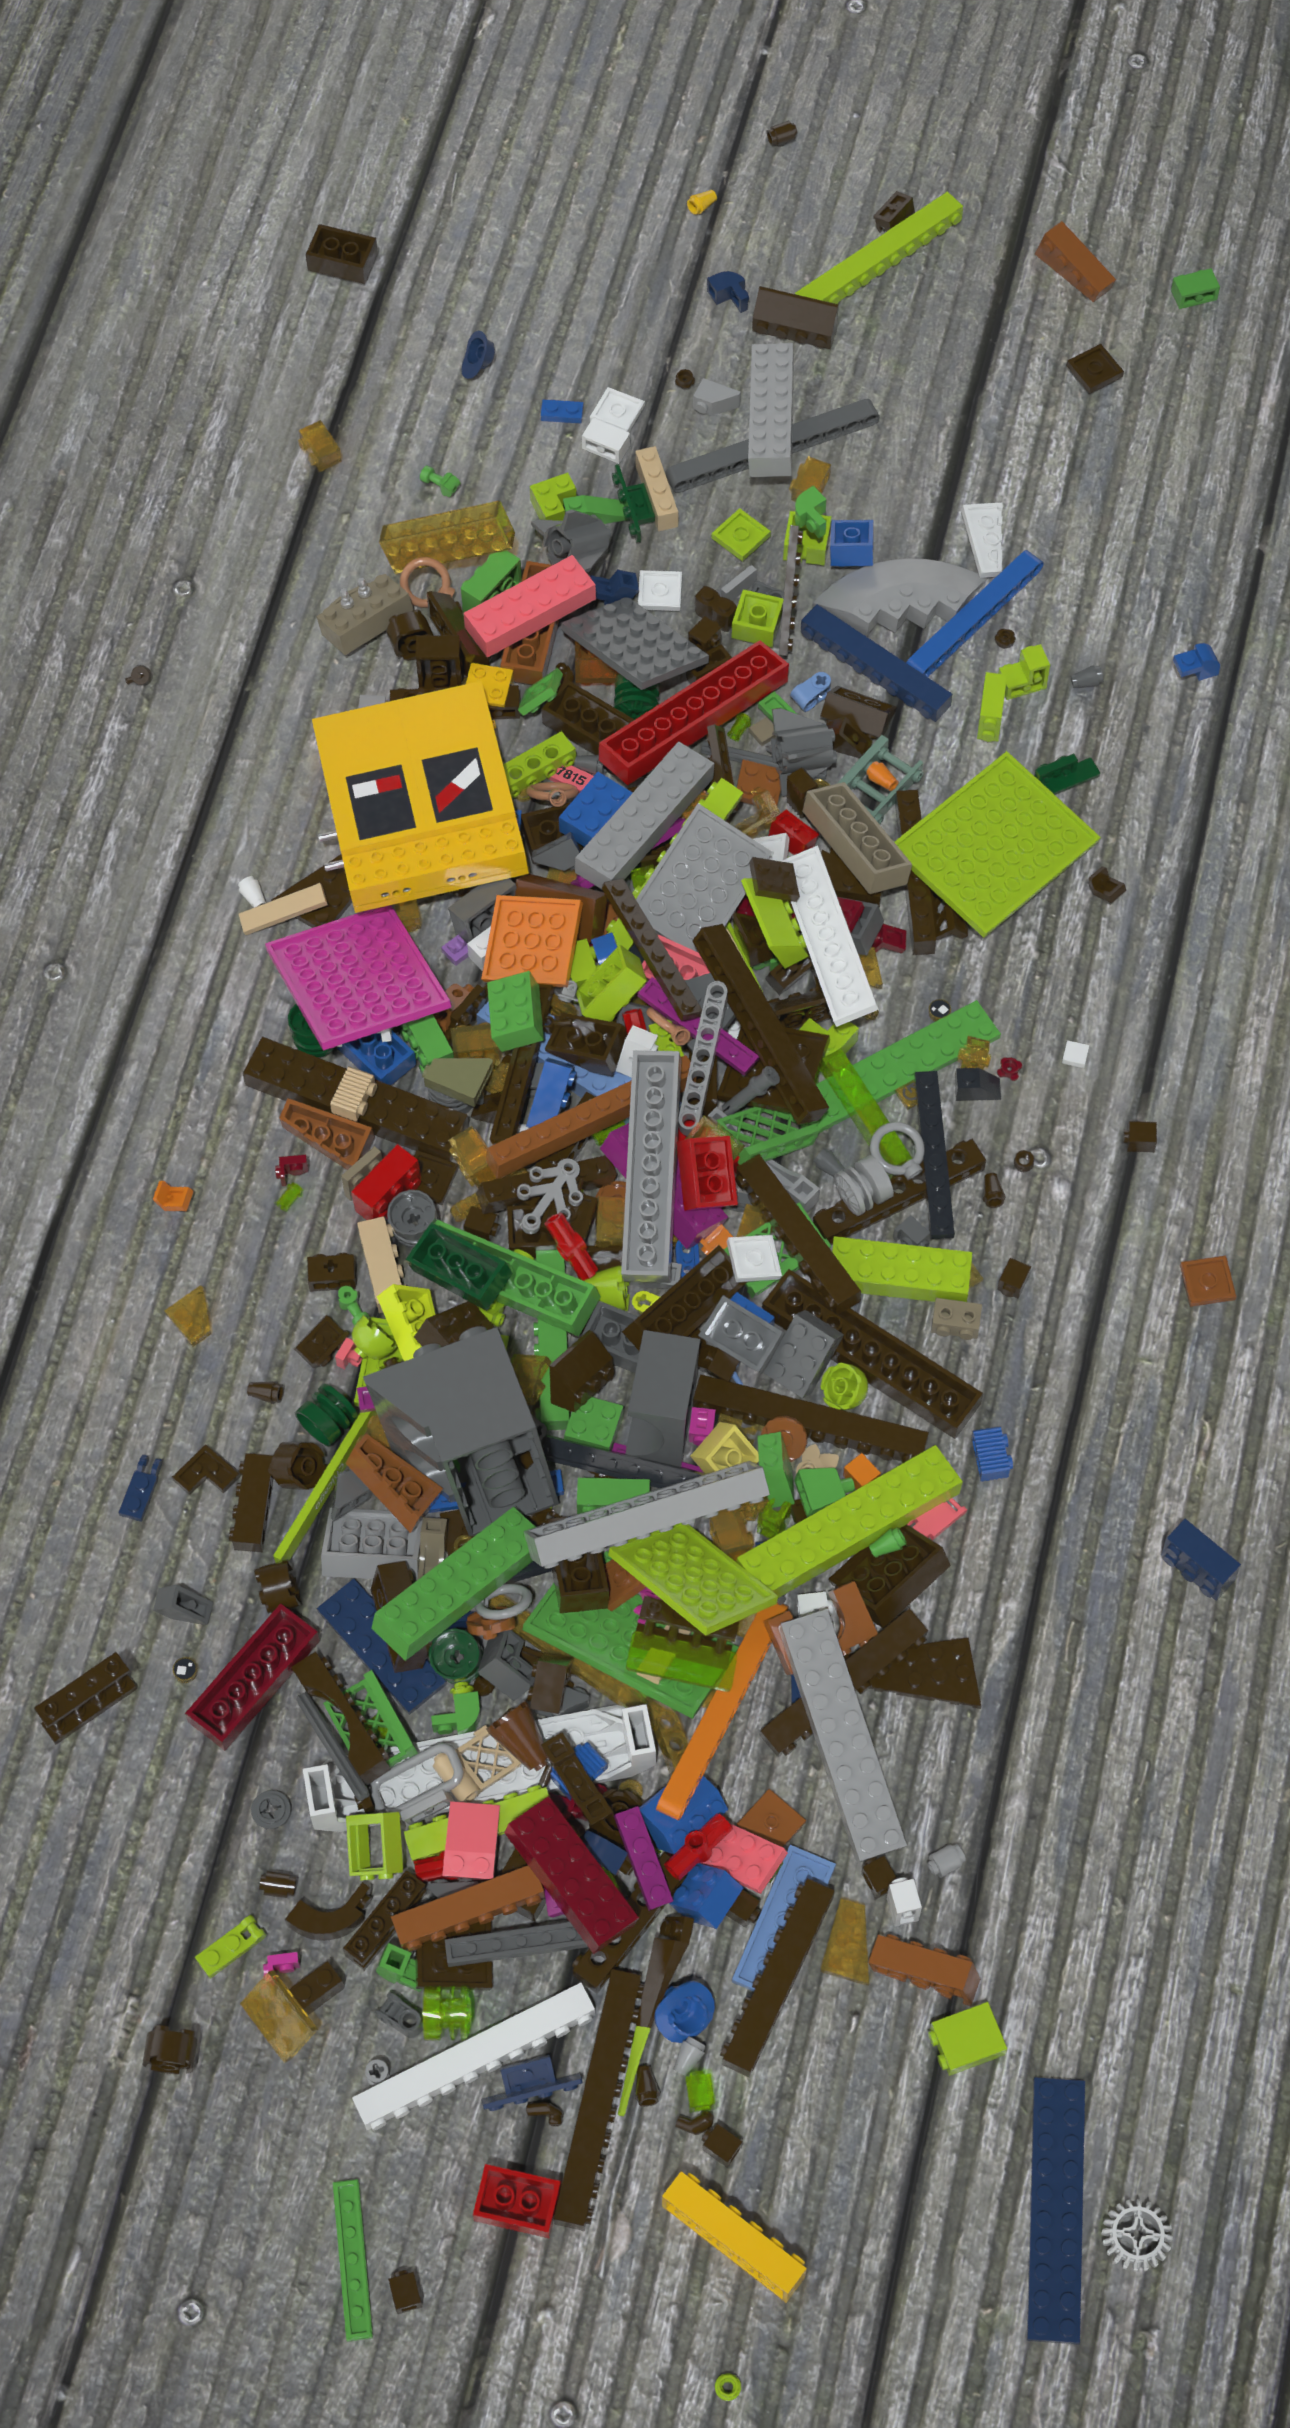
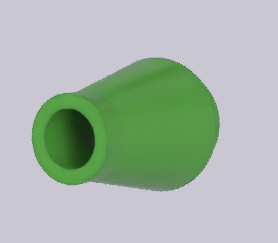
[869,1527,907,1558]

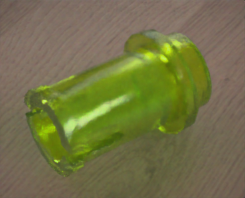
[727,713,751,741]
[275,1182,303,1212]

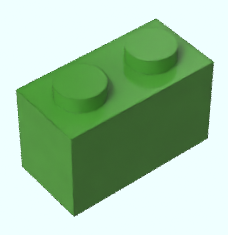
[1171,268,1220,309]

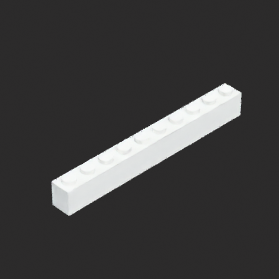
[352,1983,595,2131]

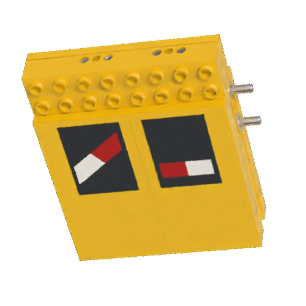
[312,681,529,913]

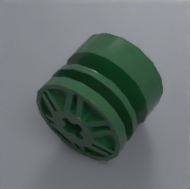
[614,673,660,720]
[288,1003,337,1057]
[294,1383,358,1447]
[429,1629,484,1684]

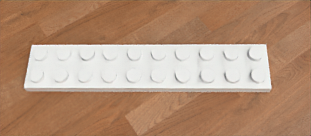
[781,846,879,1027]

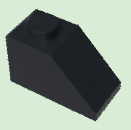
[955,1068,1001,1101]

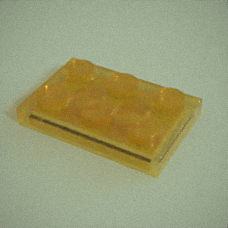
[240,1970,318,2063]

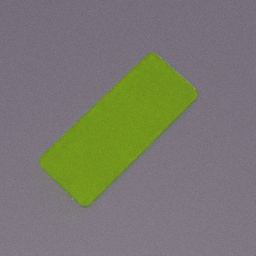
[626,1631,737,1692]

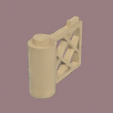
[432,1725,521,1803]

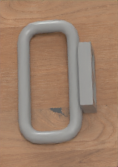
[369,1743,464,1825]

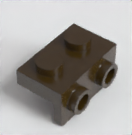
[294,1315,349,1368]

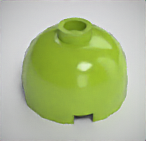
[352,1314,398,1360]
[821,1363,869,1410]

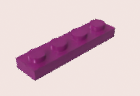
[614,1806,673,1911]

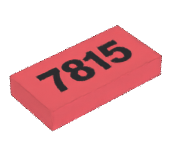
[547,765,593,793]

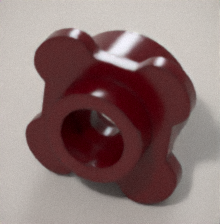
[997,1057,1022,1081]

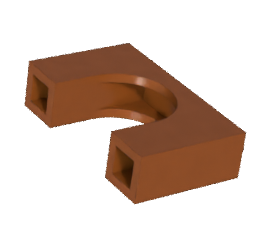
[763,1581,878,1675]

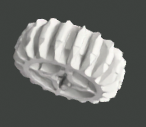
[1101,2199,1173,2272]

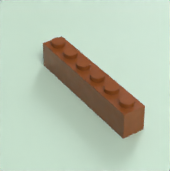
[391,1866,545,1951]

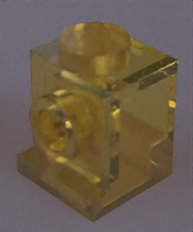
[394,899,421,932]

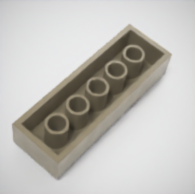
[803,782,912,894]

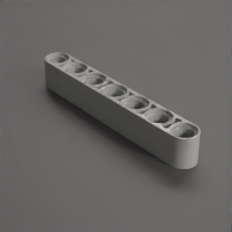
[679,981,727,1136]

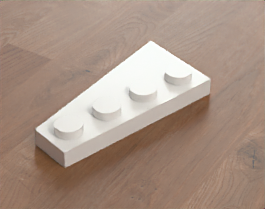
[961,502,1003,578]

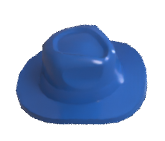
[655,1981,715,2043]

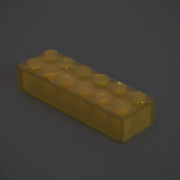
[379,500,515,574]

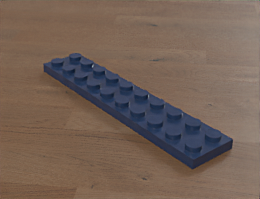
[1027,2077,1085,2345]

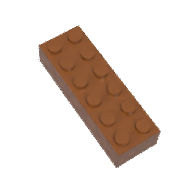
[500,561,560,685]

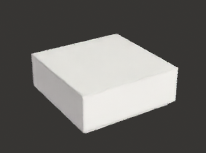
[1062,1040,1089,1068]

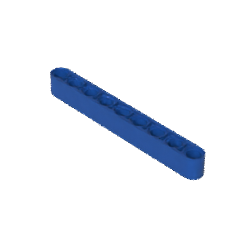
[906,550,1044,677]

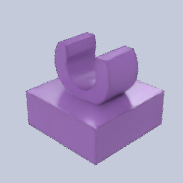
[441,935,468,966]

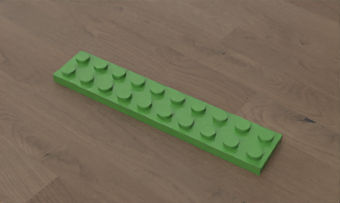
[800,1000,1001,1133]

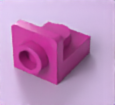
[263,1952,300,1986]

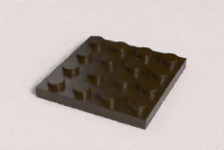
[717,1027,830,1113]

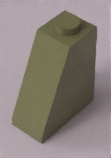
[422,1058,493,1107]

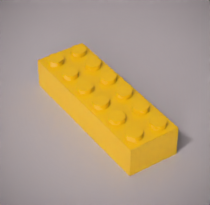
[662,2171,807,2303]

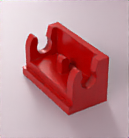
[768,809,819,855]

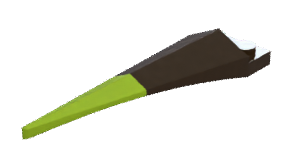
[618,1916,694,2116]

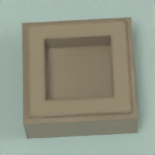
[749,717,775,746]

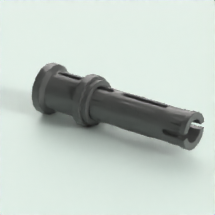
[722,1066,780,1116]

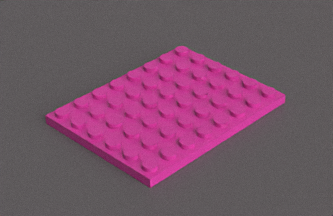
[265,905,451,1050]

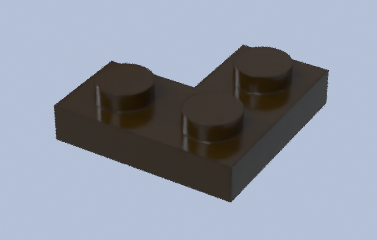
[172,1444,240,1495]

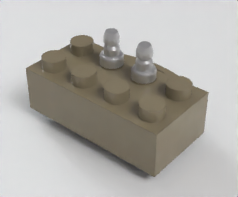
[316,574,413,655]

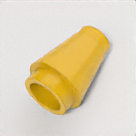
[687,190,717,214]

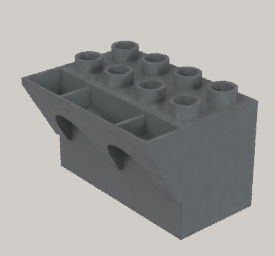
[363,1327,559,1537]

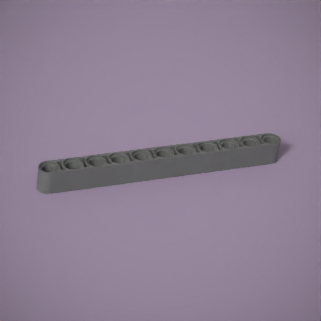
[665,399,880,493]

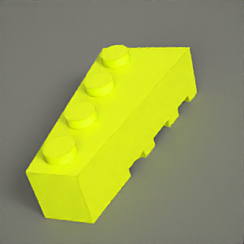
[376,1284,435,1361]

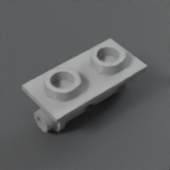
[554,978,578,1003]

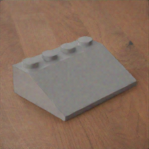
[321,1508,423,1581]

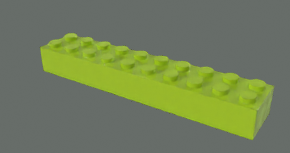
[736,1445,963,1598]

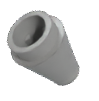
[673,2036,706,2077]

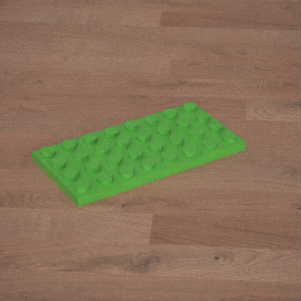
[522,1583,739,1719]

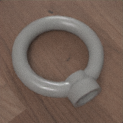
[870,1122,924,1180]
[470,1584,532,1620]

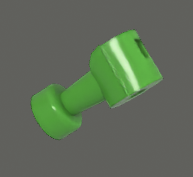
[420,465,460,497]
[338,1286,371,1326]

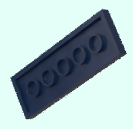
[316,1578,447,1715]

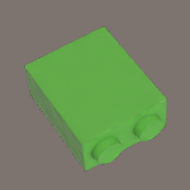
[757,1432,795,1508]

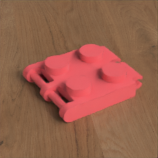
[907,1498,967,1540]

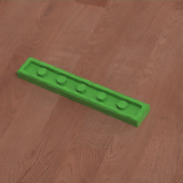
[333,2179,373,2342]

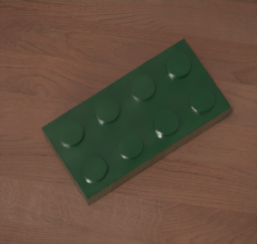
[405,1222,513,1311]

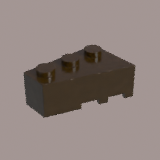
[821,850,883,908]

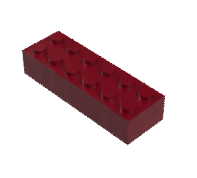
[185,1603,320,1751]
[504,1796,639,1954]

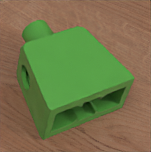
[794,1468,855,1518]

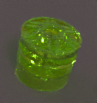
[423,1986,472,2041]

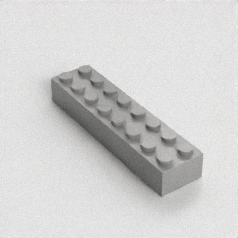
[748,343,794,477]
[575,742,714,889]

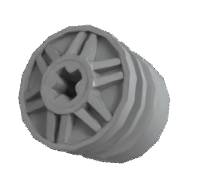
[834,1155,894,1216]

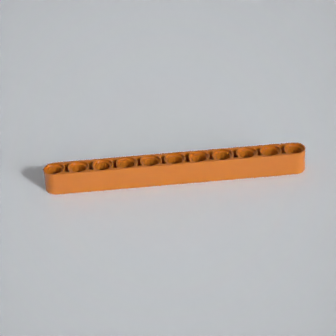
[656,1603,789,1821]

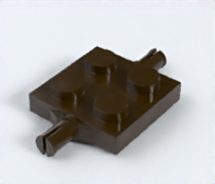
[444,983,488,1043]
[540,1177,597,1250]

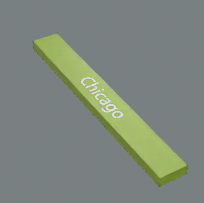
[273,1411,378,1562]

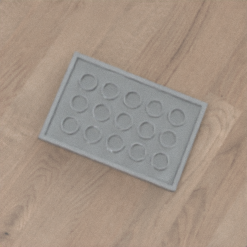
[636,804,772,953]

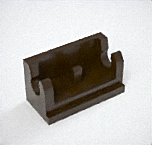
[873,191,915,233]

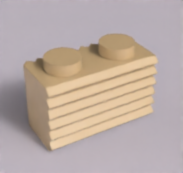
[330,1066,377,1121]

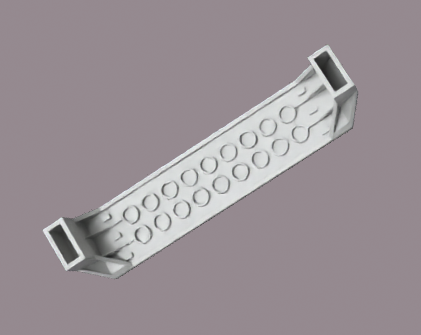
[303,1704,656,1832]

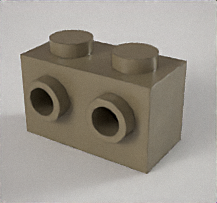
[931,1298,982,1340]

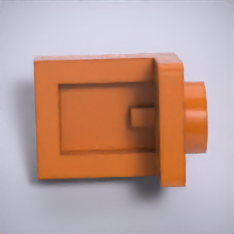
[153,1181,194,1211]
[700,1224,733,1255]

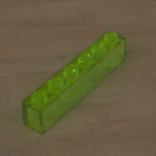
[820,1048,913,1178]

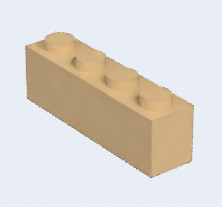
[636,446,678,531]
[357,1217,406,1313]

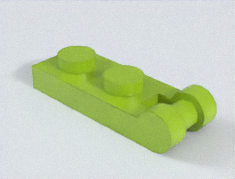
[195,1915,267,1979]

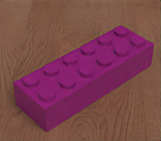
[600,1123,728,1249]

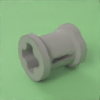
[365,2059,390,2086]

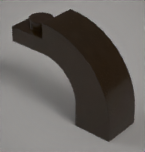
[285,1882,372,1941]

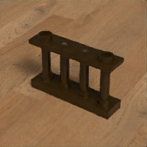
[632,1596,740,1671]
[34,1652,137,1745]

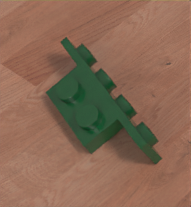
[612,464,655,543]
[1034,753,1100,795]

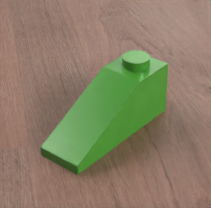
[563,495,629,524]

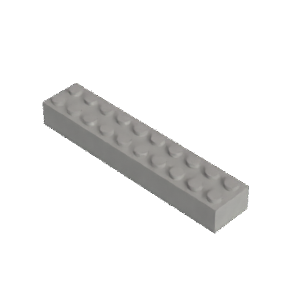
[621,1050,681,1283]
[524,1461,770,1568]
[778,1609,907,1863]

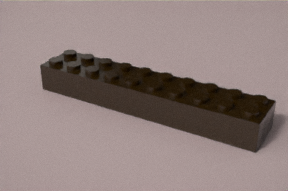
[243,1036,469,1162]
[762,1269,983,1439]

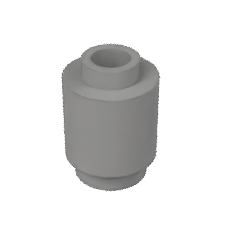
[927,1844,966,1878]

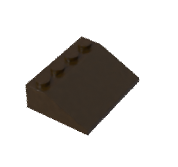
[768,986,833,1029]
[828,1524,951,1629]

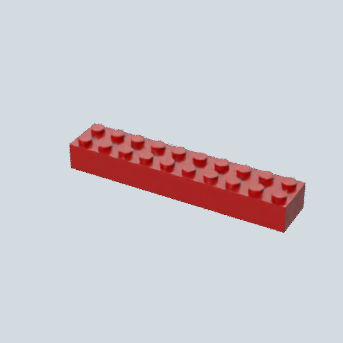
[599,640,789,785]

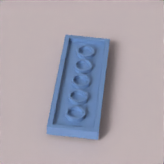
[732,1845,836,1992]

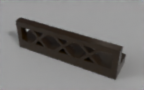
[930,888,968,940]

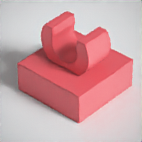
[335,1338,362,1370]

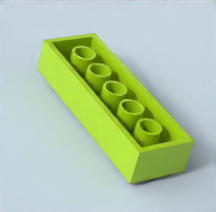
[832,1236,972,1302]

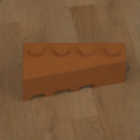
[1035,221,1116,302]
[279,1098,375,1170]
[345,1433,443,1533]
[868,1934,981,2007]

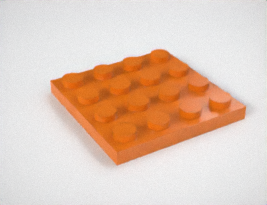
[481,895,583,988]

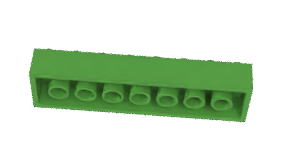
[435,1220,601,1336]
[371,1507,536,1661]

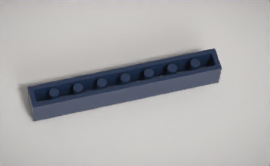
[800,604,953,722]

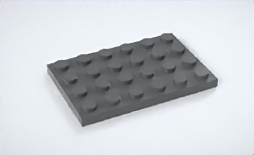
[561,598,709,690]

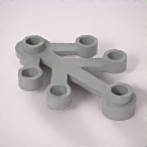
[517,1159,583,1234]

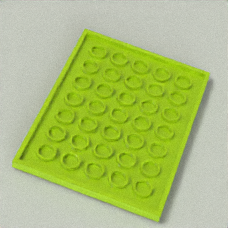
[894,751,1101,938]

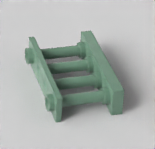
[837,735,924,825]

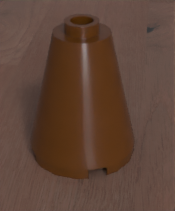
[486,1701,548,1772]

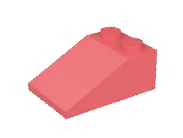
[443,1801,500,1880]

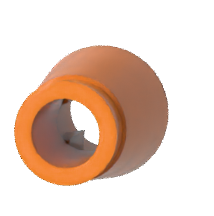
[866,761,899,791]

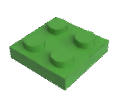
[518,668,563,716]

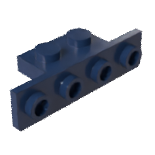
[481,2055,583,2111]

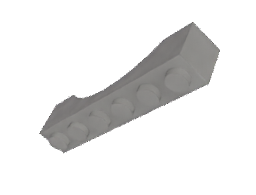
[701,1107,820,1213]

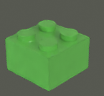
[564,1397,624,1451]

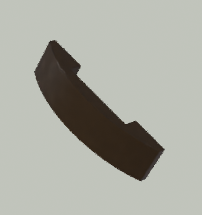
[541,1732,613,1826]

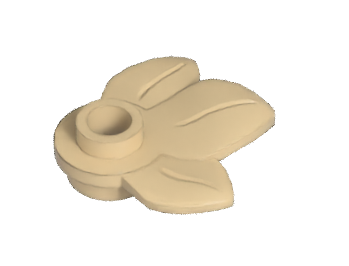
[796,1444,839,1474]

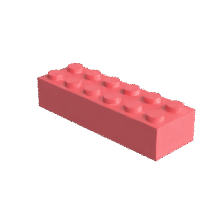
[464,555,596,658]

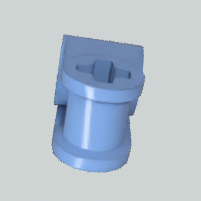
[790,672,831,712]

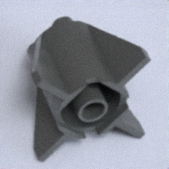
[531,509,612,572]
[765,708,837,796]

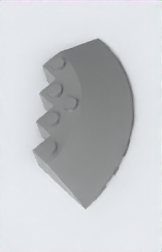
[813,558,987,637]

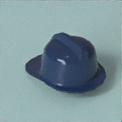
[461,330,495,379]

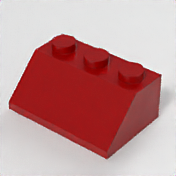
[676,1136,738,1211]

